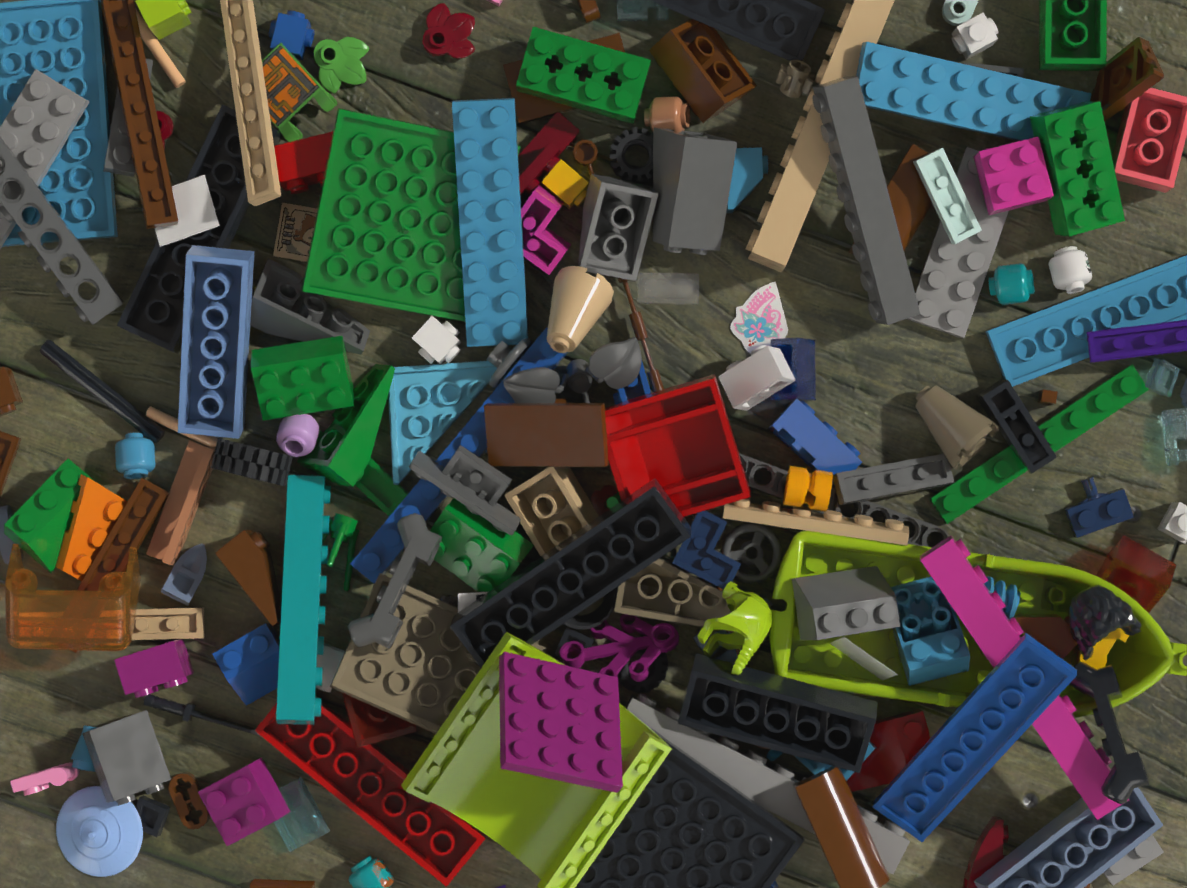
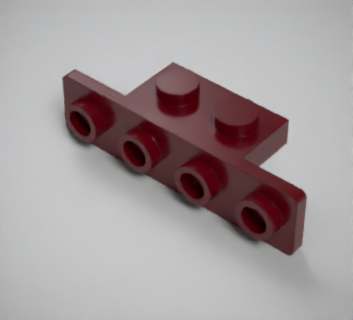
[518,112,579,198]

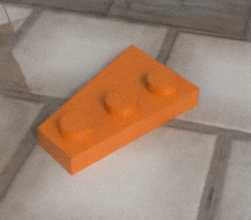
[56,474,128,581]

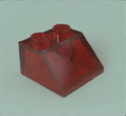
[1096,535,1176,613]

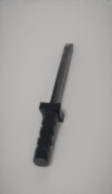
[143,694,260,736]

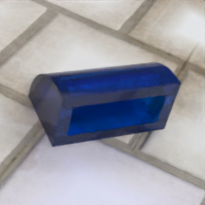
[771,338,816,401]

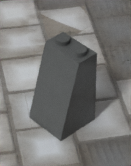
[653,127,737,255]

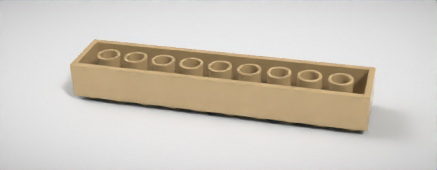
[746,0,895,272]

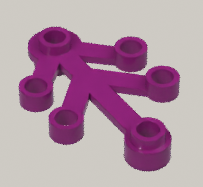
[560,614,679,682]

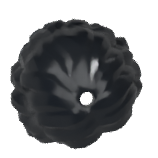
[1068,585,1141,660]

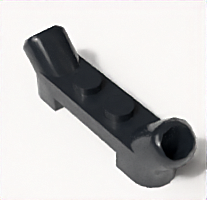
[1069,662,1149,804]

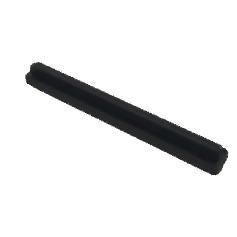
[39,340,165,444]

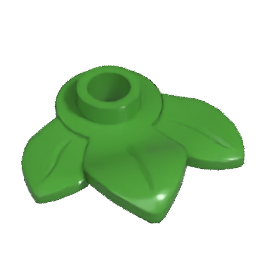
[313,37,369,94]

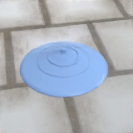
[56,786,143,877]

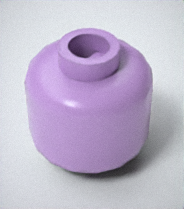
[276,414,319,457]

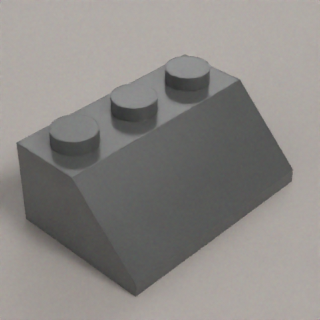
[792,566,900,641]

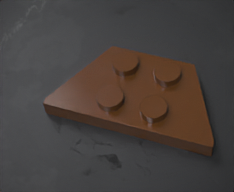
[1090,37,1164,122]

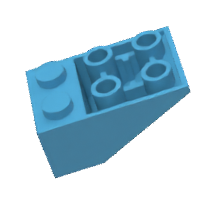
[891,577,970,686]

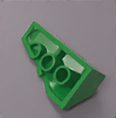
[297,364,395,487]

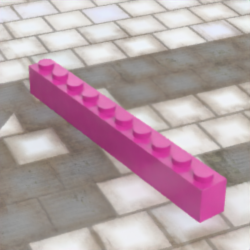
[920,535,1129,820]

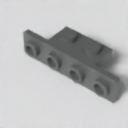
[409,445,521,535]

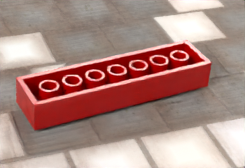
[254,696,487,887]

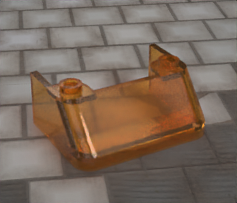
[5,544,141,651]

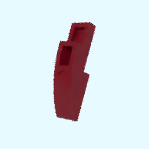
[962,816,1009,888]

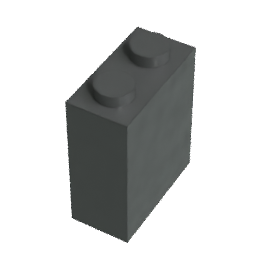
[82,710,171,806]

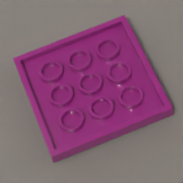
[499,652,623,793]

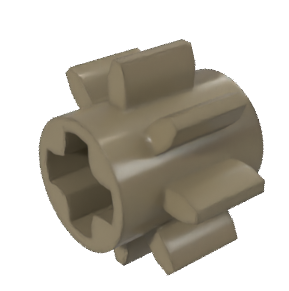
[775,60,815,98]

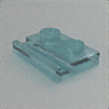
[274,777,330,852]

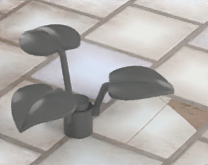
[503,337,641,464]

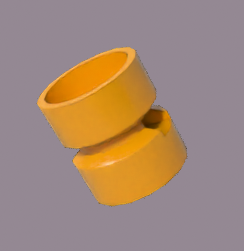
[783,465,833,512]

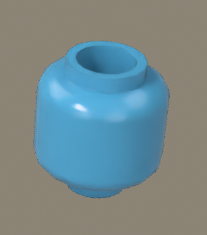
[115,433,155,479]

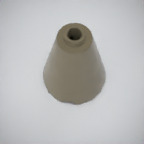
[915,385,999,470]

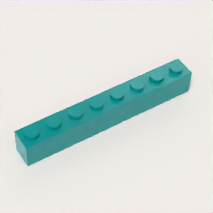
[276,475,331,725]

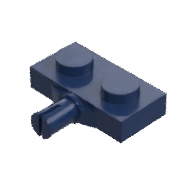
[1064,476,1134,538]

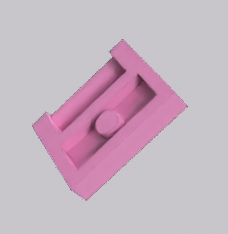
[10,762,79,796]

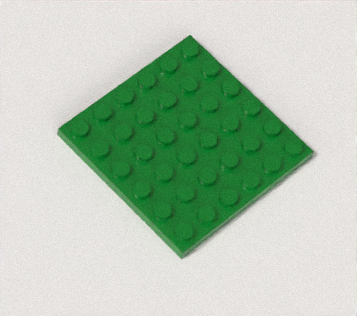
[302,108,520,322]

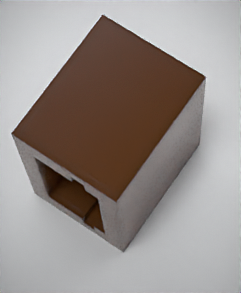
[1038,389,1058,405]

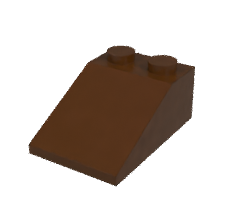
[215,530,282,626]

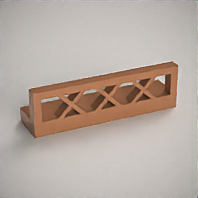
[146,440,215,565]

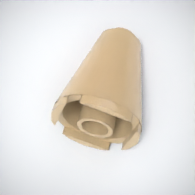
[546,266,614,353]

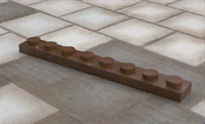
[101,0,178,229]

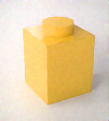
[541,159,589,210]

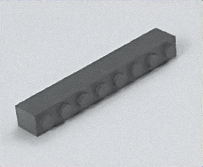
[813,76,920,325]

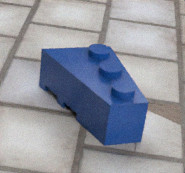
[768,398,862,488]

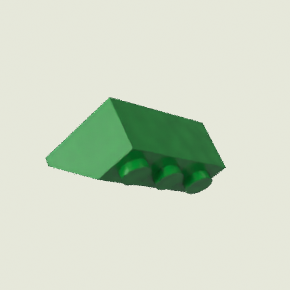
[4,458,93,573]

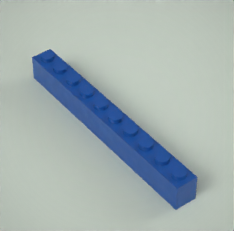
[350,327,568,583]

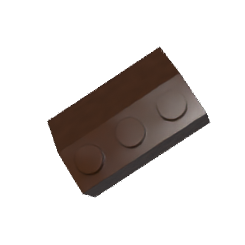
[649,19,757,123]

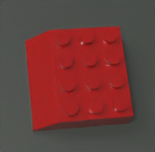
[605,374,750,517]

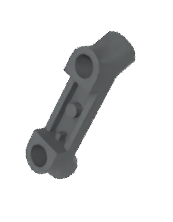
[348,513,442,649]

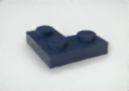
[672,511,741,590]

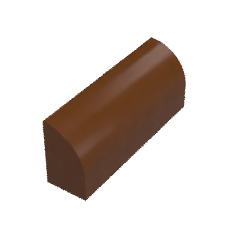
[848,144,933,255]
[793,766,890,888]

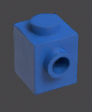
[269,10,315,60]

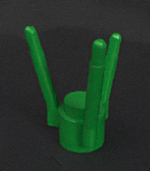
[322,513,359,591]

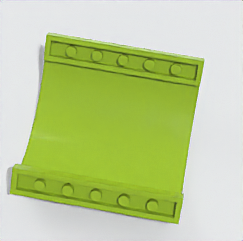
[401,632,672,888]

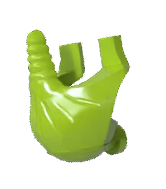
[697,581,772,675]

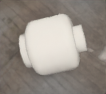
[1049,246,1092,294]

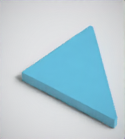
[388,361,497,485]

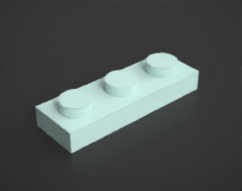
[913,148,982,244]

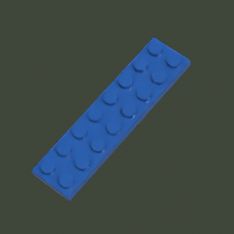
[873,633,1077,842]

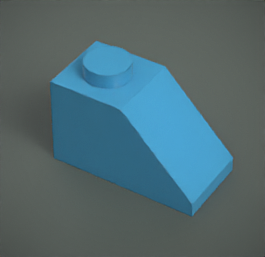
[726,147,768,213]

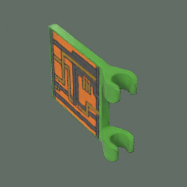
[262,43,337,142]

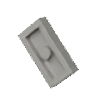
[1103,835,1164,886]

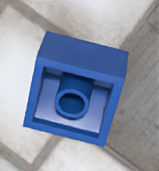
[212,622,280,706]

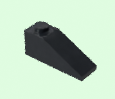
[976,379,1057,474]

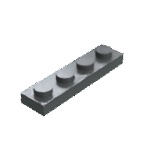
[103,59,153,177]
[833,454,954,505]

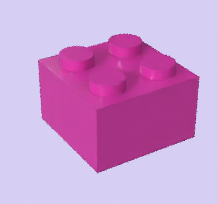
[973,137,1054,215]

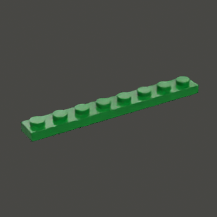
[929,365,1149,524]

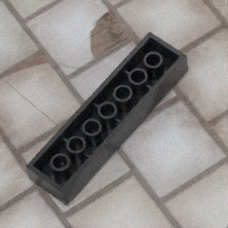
[117,104,282,354]
[450,478,691,668]

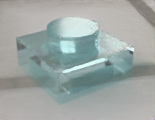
[1145,358,1180,397]

